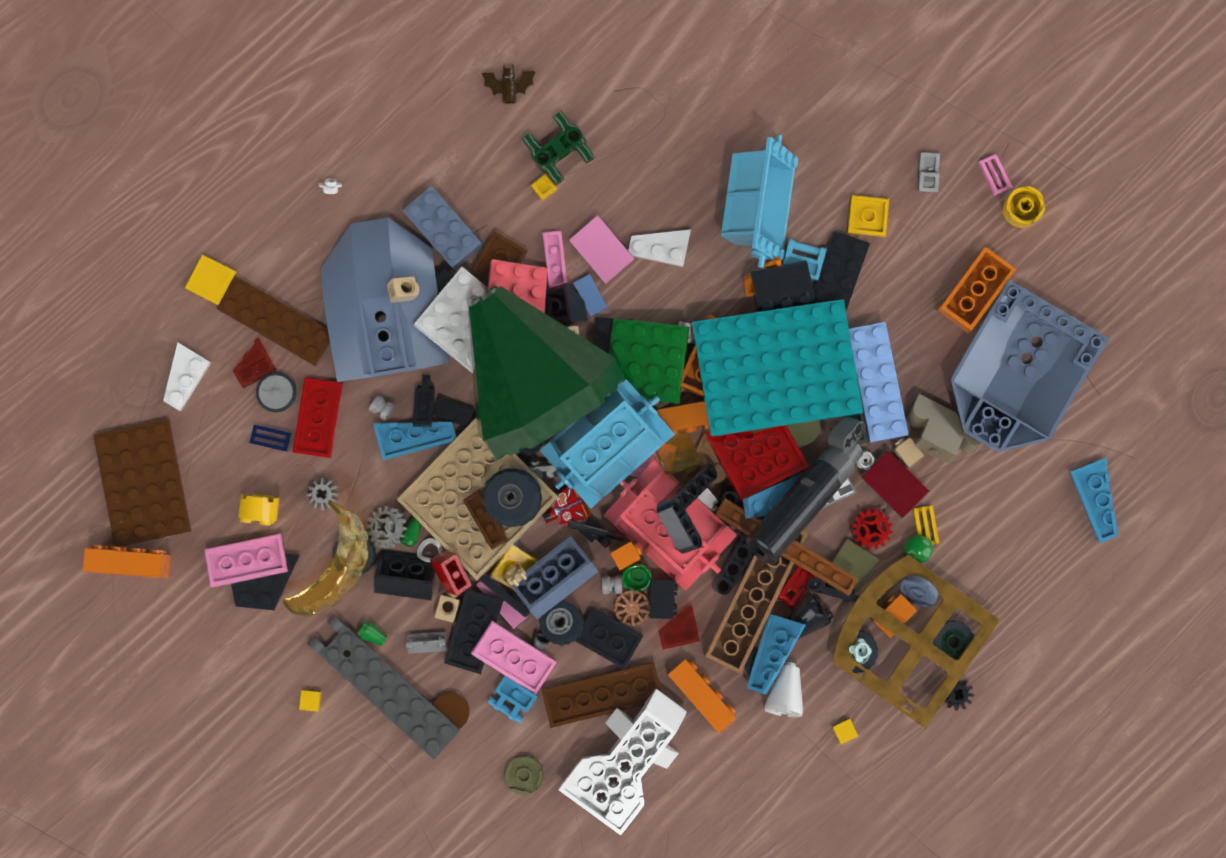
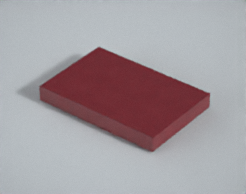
[861,450,929,518]

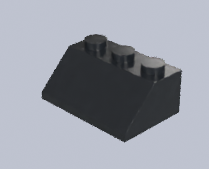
[750,260,815,312]
[374,550,436,601]

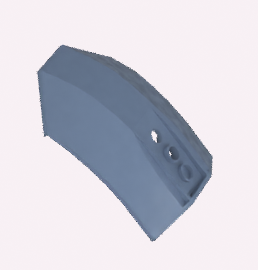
[321,217,450,382]
[951,280,1109,452]

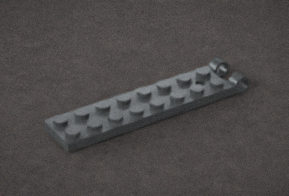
[307,614,460,760]

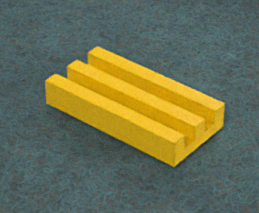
[913,505,939,544]

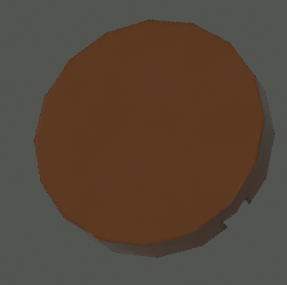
[433,693,470,729]

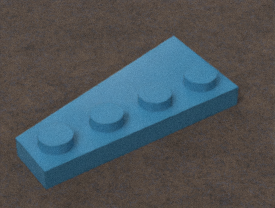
[373,422,457,461]
[1069,458,1118,543]
[743,472,804,518]
[747,614,806,694]

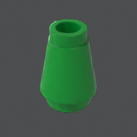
[400,518,422,548]
[357,621,387,646]

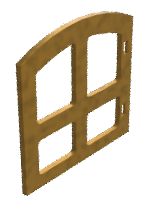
[832,555,1000,729]

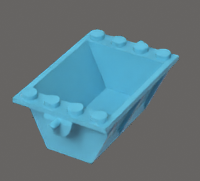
[721,135,798,268]
[540,379,675,508]

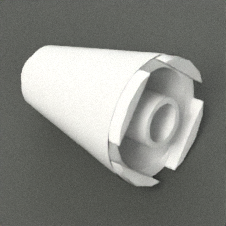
[765,662,803,717]

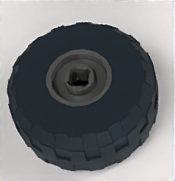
[483,468,542,527]

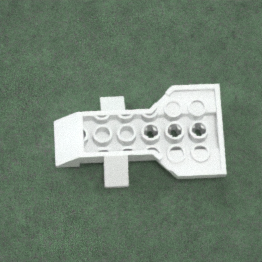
[558,689,687,835]

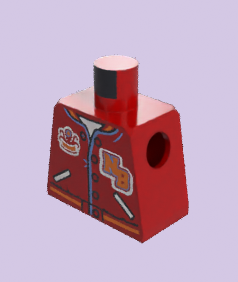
[542,487,590,526]

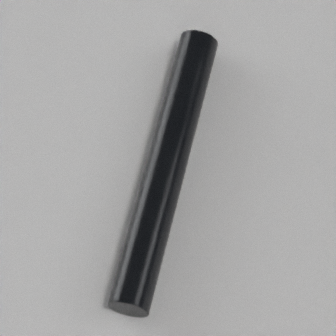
[568,520,625,541]

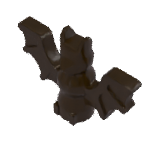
[482,65,535,104]

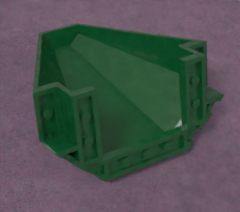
[468,285,626,460]

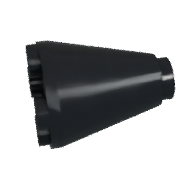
[787,593,834,639]

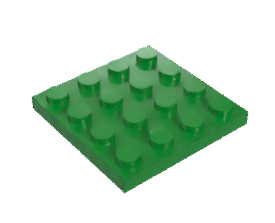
[609,318,690,404]

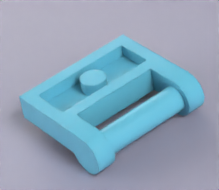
[783,238,827,281]

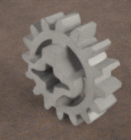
[367,506,407,549]

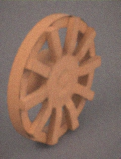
[614,590,650,626]

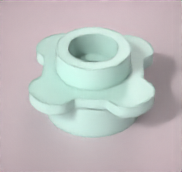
[849,639,872,662]

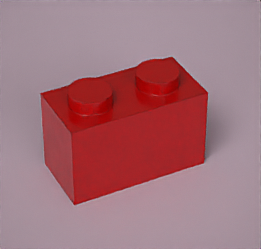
[430,550,472,596]

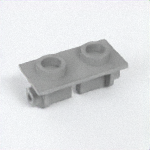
[525,459,559,479]
[406,632,447,654]

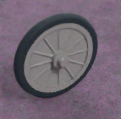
[256,372,296,413]

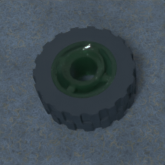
[933,620,974,660]

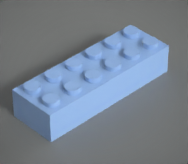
[849,322,909,444]

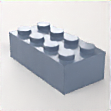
[402,186,483,271]
[511,536,598,619]

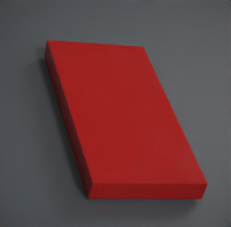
[293,377,343,458]

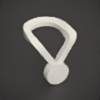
[417,538,443,562]

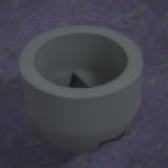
[533,633,550,650]

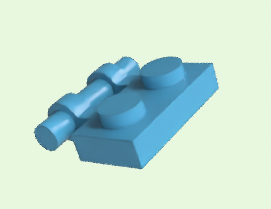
[488,676,538,724]

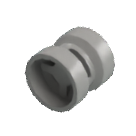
[369,395,395,421]
[602,575,622,594]

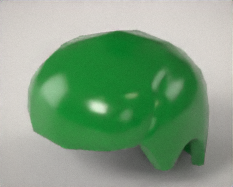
[903,534,933,563]
[622,562,652,592]

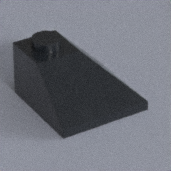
[545,283,588,325]

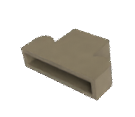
[907,394,981,463]

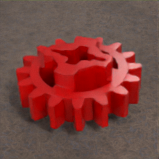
[851,508,893,550]

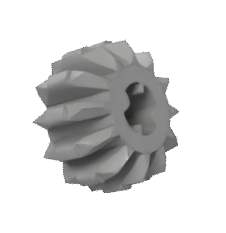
[306,478,340,511]

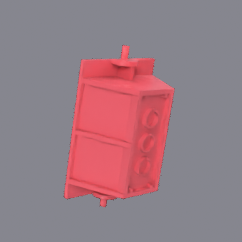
[603,459,737,591]

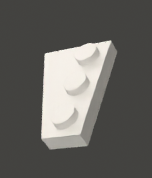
[628,229,691,267]
[163,342,211,411]

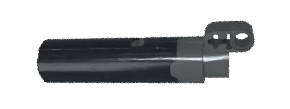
[746,416,865,564]

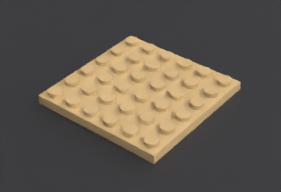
[397,418,559,580]

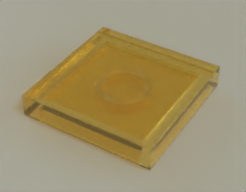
[655,433,702,475]

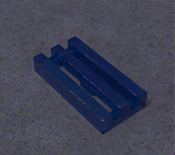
[249,425,292,452]

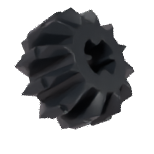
[944,679,974,711]

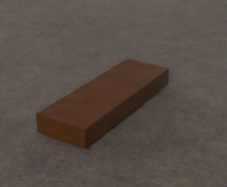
[463,490,509,550]

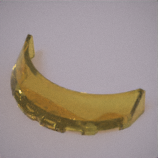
[283,500,369,617]

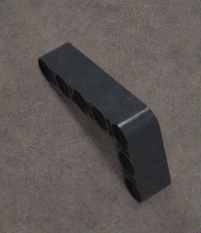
[656,463,717,554]
[712,490,766,595]

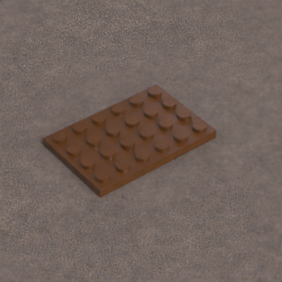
[93,419,192,547]

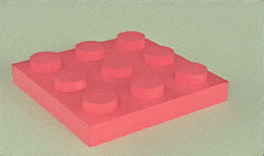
[488,259,548,313]

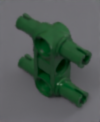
[522,111,595,186]

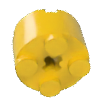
[1002,186,1045,228]
[238,493,280,525]

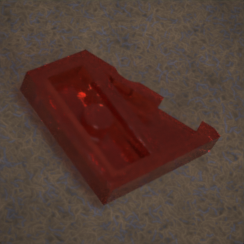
[233,338,277,389]
[658,605,700,650]

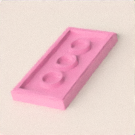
[204,533,288,588]
[471,621,557,695]

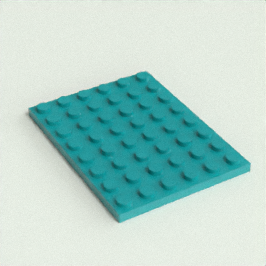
[692,299,863,437]

